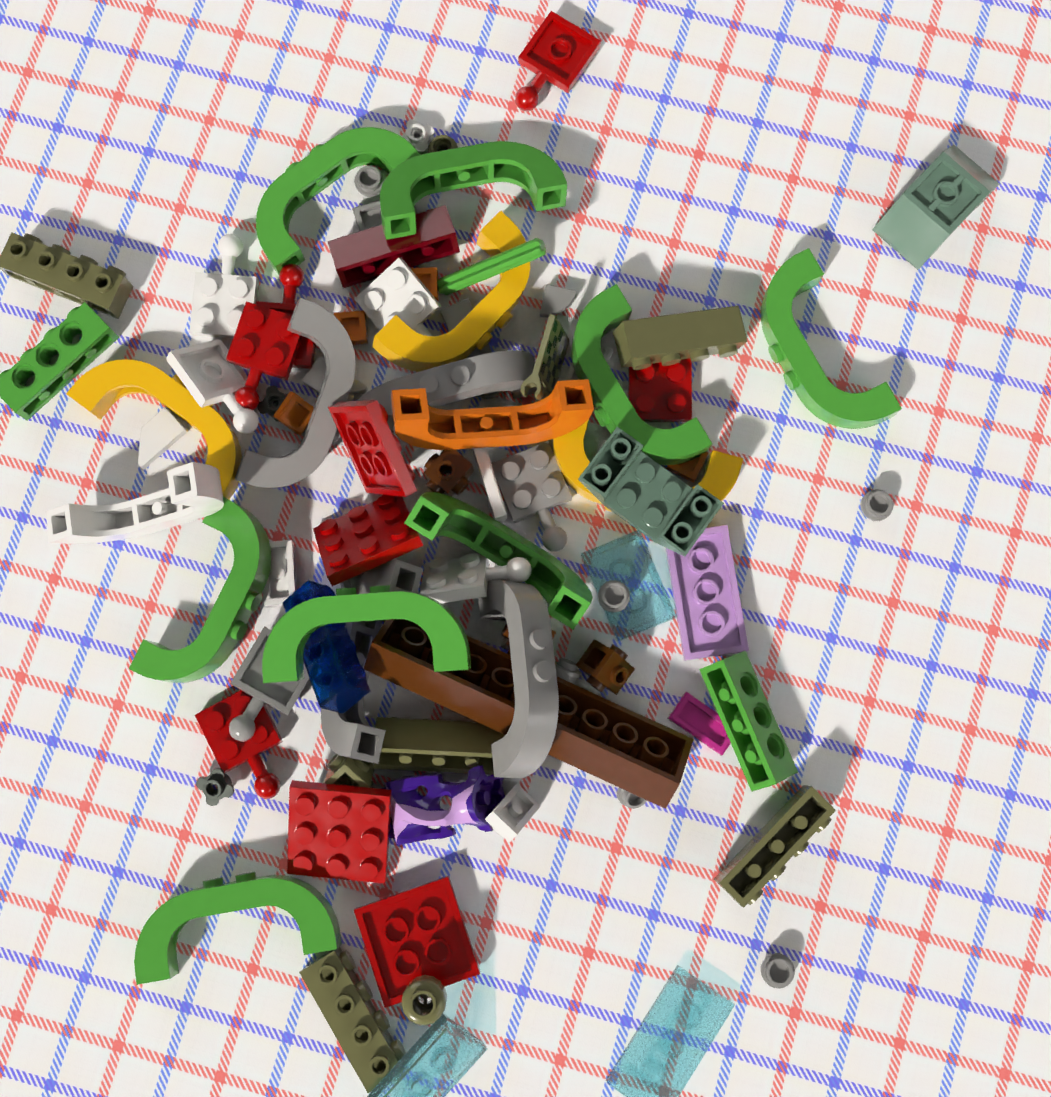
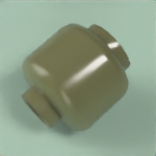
[401,975,447,1026]

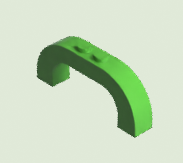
[256,127,420,275]
[380,141,567,240]
[761,248,902,429]
[571,284,712,466]
[404,492,593,630]
[129,497,271,683]
[262,585,471,683]
[134,872,342,985]

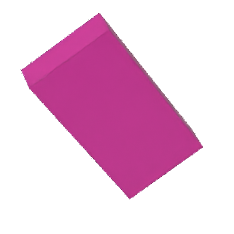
[667,692,731,756]

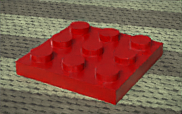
[328,400,417,497]
[313,495,424,586]
[287,780,392,884]
[354,875,481,1008]

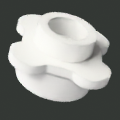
[401,119,435,153]

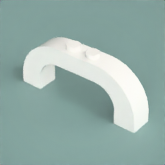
[45,462,224,544]

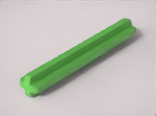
[438,238,546,295]

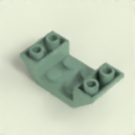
[872,145,1000,270]
[578,427,724,557]

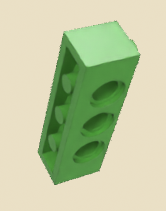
[0,302,119,421]
[699,651,798,792]

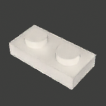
[263,540,298,607]
[485,783,541,843]

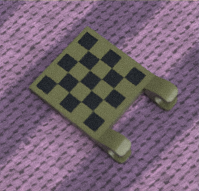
[521,314,570,402]

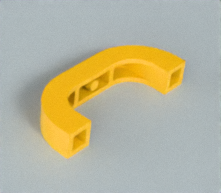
[373,210,530,372]
[66,359,242,500]
[553,419,743,512]

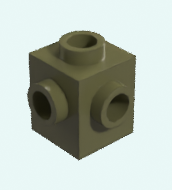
[323,754,375,788]

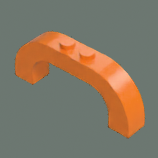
[391,379,594,450]

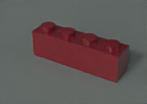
[327,205,460,289]

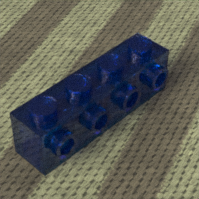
[282,580,371,714]

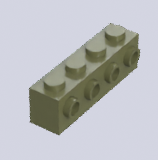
[0,232,134,319]
[613,306,747,370]
[373,717,505,775]
[714,785,836,908]
[299,947,407,1093]

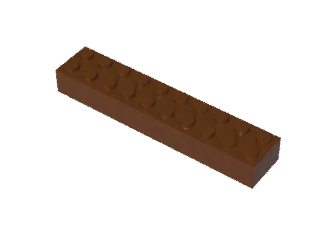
[364,619,694,809]

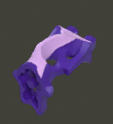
[380,765,505,845]

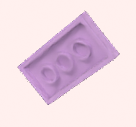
[665,525,749,661]

